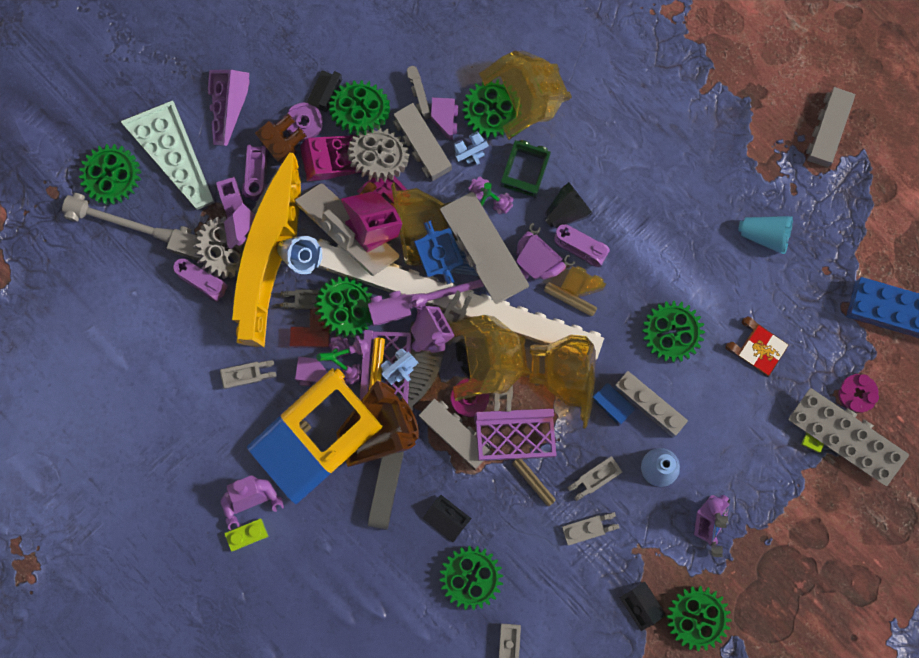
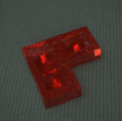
[290,309,330,348]

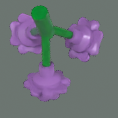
[468,176,514,215]
[316,335,369,385]

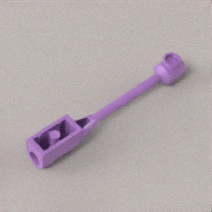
[368,279,484,326]

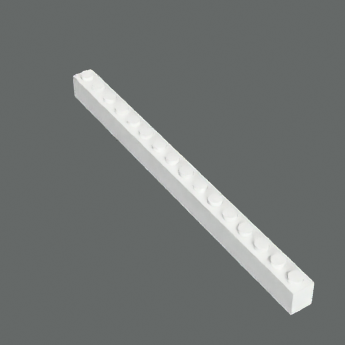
[317,239,604,362]

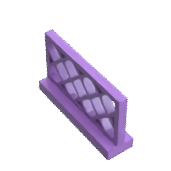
[360,330,412,404]
[474,409,557,461]

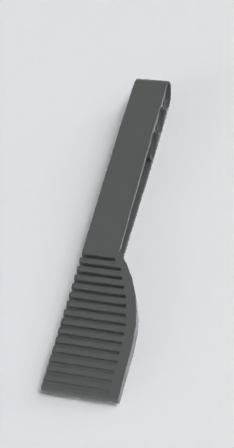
[368,321,446,530]

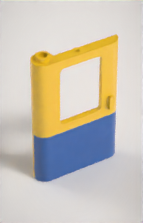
[247,368,383,504]

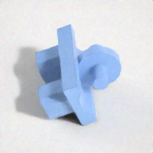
[453,131,489,165]
[381,349,418,385]

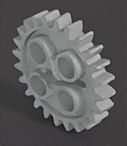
[347,128,409,182]
[193,217,248,279]

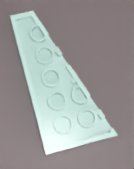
[121,101,215,210]

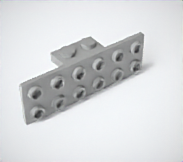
[295,183,399,276]
[440,192,529,304]
[789,388,909,486]

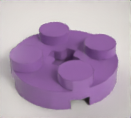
[287,103,323,141]

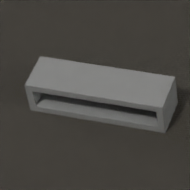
[806,87,856,168]
[393,103,452,181]
[614,371,688,437]
[419,399,492,470]

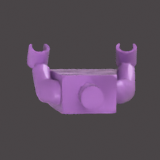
[411,294,455,353]
[221,476,284,530]

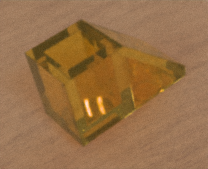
[561,266,606,298]

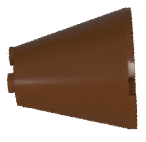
[336,381,419,467]

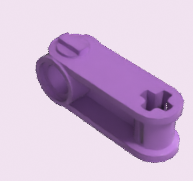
[242,145,268,201]
[554,224,610,267]
[173,259,228,302]

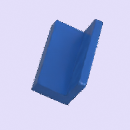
[592,383,635,426]

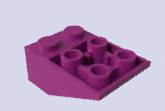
[300,135,361,181]
[341,191,403,245]

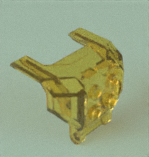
[479,51,572,140]
[391,183,457,266]
[449,315,531,401]
[529,335,596,429]

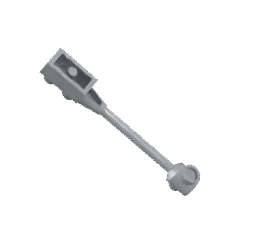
[62,193,212,261]

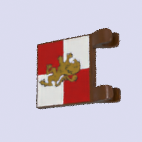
[725,316,789,377]

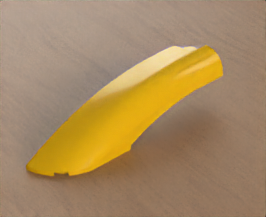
[232,153,301,347]

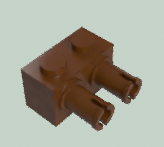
[255,113,307,164]

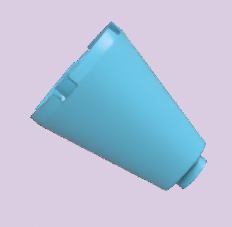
[738,216,793,254]

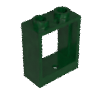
[500,140,551,198]

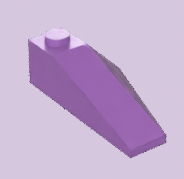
[208,70,250,146]

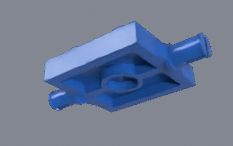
[414,221,464,285]

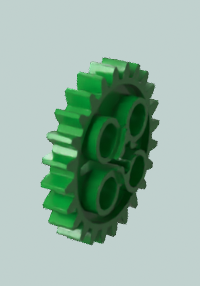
[462,78,523,139]
[329,80,390,135]
[79,144,142,205]
[314,276,373,338]
[642,301,705,363]
[440,546,504,610]
[666,586,732,651]

